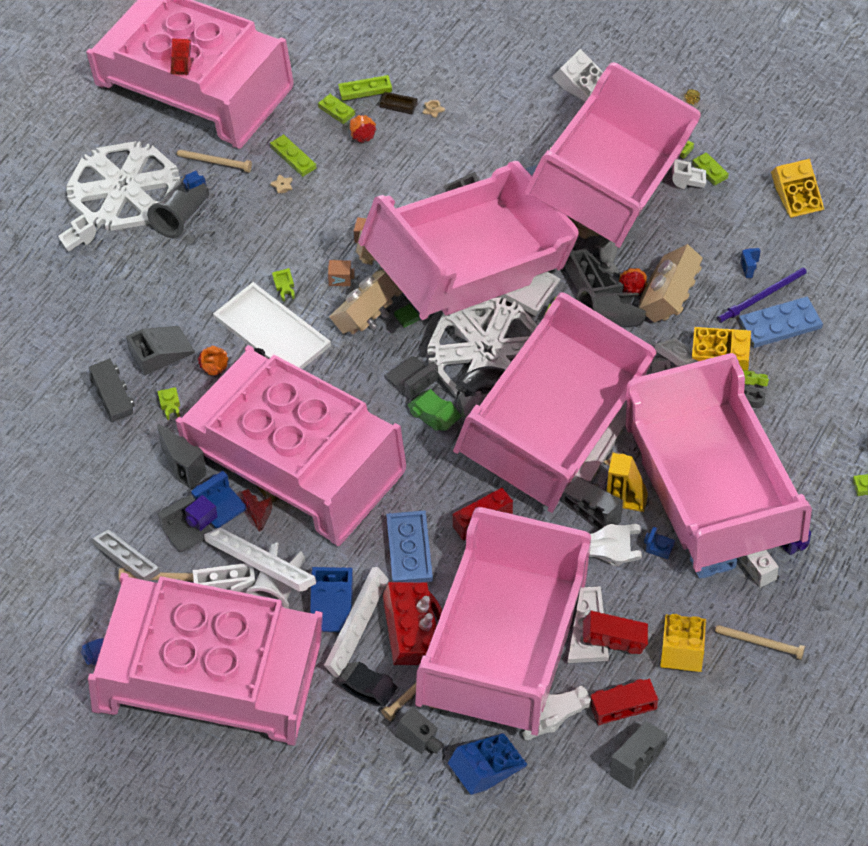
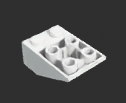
[552,49,603,102]

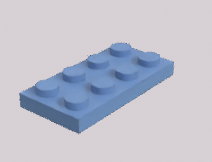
[739,296,823,348]
[386,510,433,582]

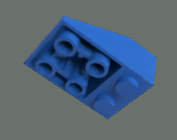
[310,567,354,632]
[448,733,528,795]

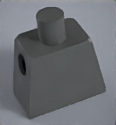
[395,706,444,754]

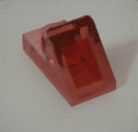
[171,38,194,75]
[241,489,272,532]

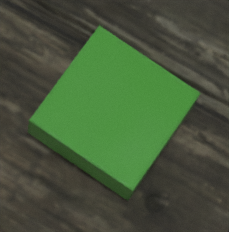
[394,304,420,328]

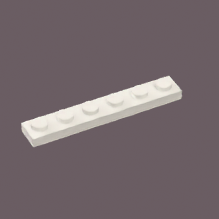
[324,567,389,678]

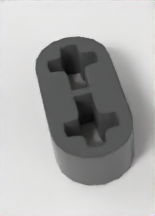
[744,385,766,408]

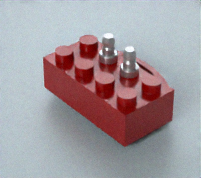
[383,582,442,665]

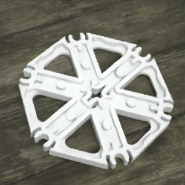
[66,141,180,231]
[427,297,538,398]

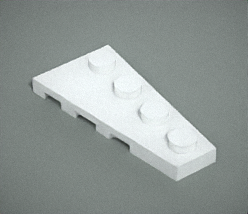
[568,586,609,663]

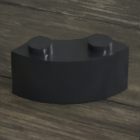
[456,366,505,397]
[336,662,398,707]

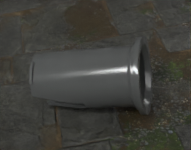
[147,175,209,238]
[576,287,646,326]

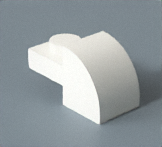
[672,159,706,189]
[58,212,96,252]

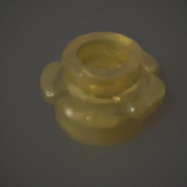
[684,89,700,105]

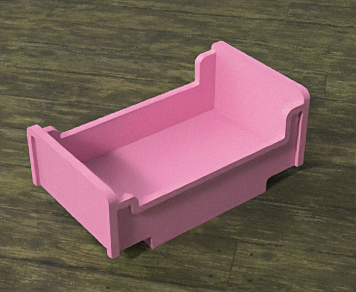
[86,0,294,149]
[524,63,701,248]
[358,161,579,320]
[453,292,656,513]
[175,345,406,546]
[626,353,812,572]
[415,507,591,736]
[88,573,323,746]

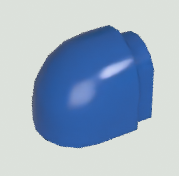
[81,638,104,665]

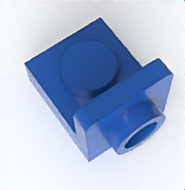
[180,171,206,191]
[740,248,761,278]
[644,527,675,559]

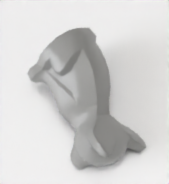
[594,238,621,276]

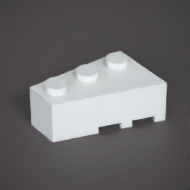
[193,563,256,593]

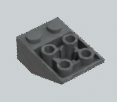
[126,326,195,375]
[157,424,207,490]

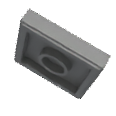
[654,338,699,367]

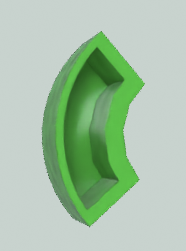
[407,389,461,431]

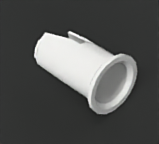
[245,542,305,609]

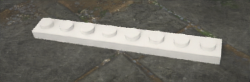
[204,528,316,592]

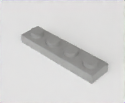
[93,530,160,581]

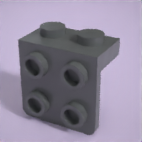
[387,356,438,400]
[157,494,212,552]

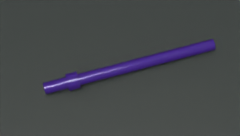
[717,267,807,323]

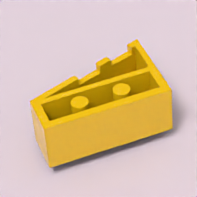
[607,453,648,512]

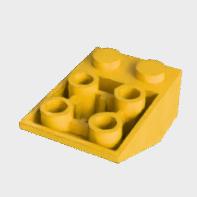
[771,159,824,218]
[692,327,751,370]
[660,614,706,672]

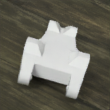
[589,524,642,566]
[522,686,591,740]

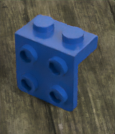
[191,471,246,528]

